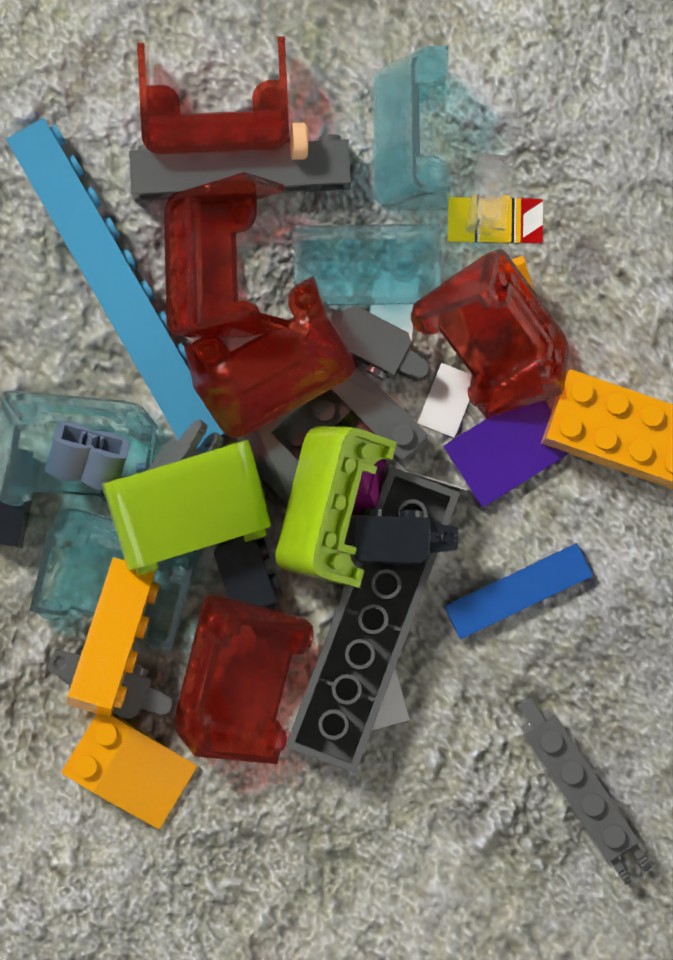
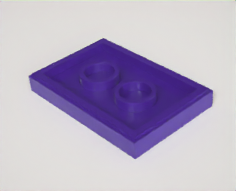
[443,388,569,508]

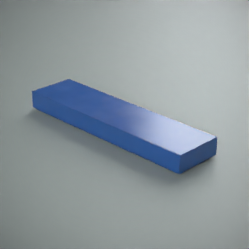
[444,543,593,639]

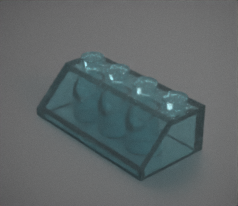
[293,224,441,306]

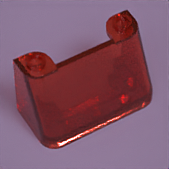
[410,248,570,419]
[185,276,355,437]
[175,595,314,764]

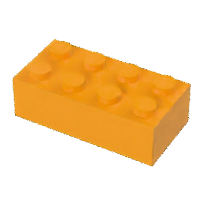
[541,369,673,490]

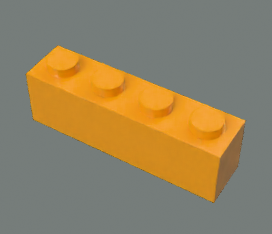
[67,557,160,718]

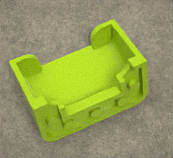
[275,426,397,588]
[101,440,272,575]

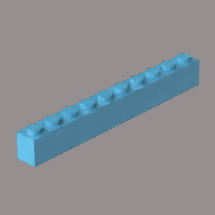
[6,118,229,450]

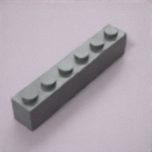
[129,134,351,201]

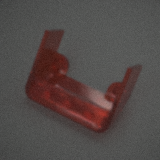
[137,36,289,155]
[164,172,289,338]

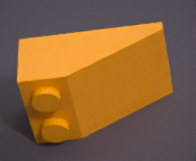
[61,714,198,829]

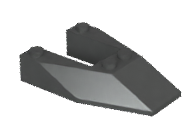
[197,308,429,504]

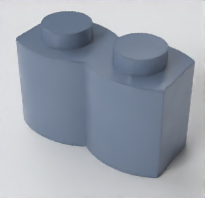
[44,421,130,490]

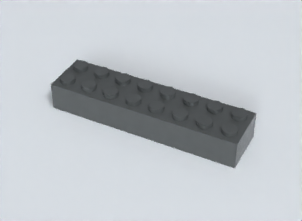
[285,467,460,773]

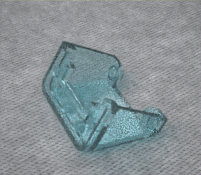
[373,46,450,210]
[0,391,160,509]
[29,508,202,652]

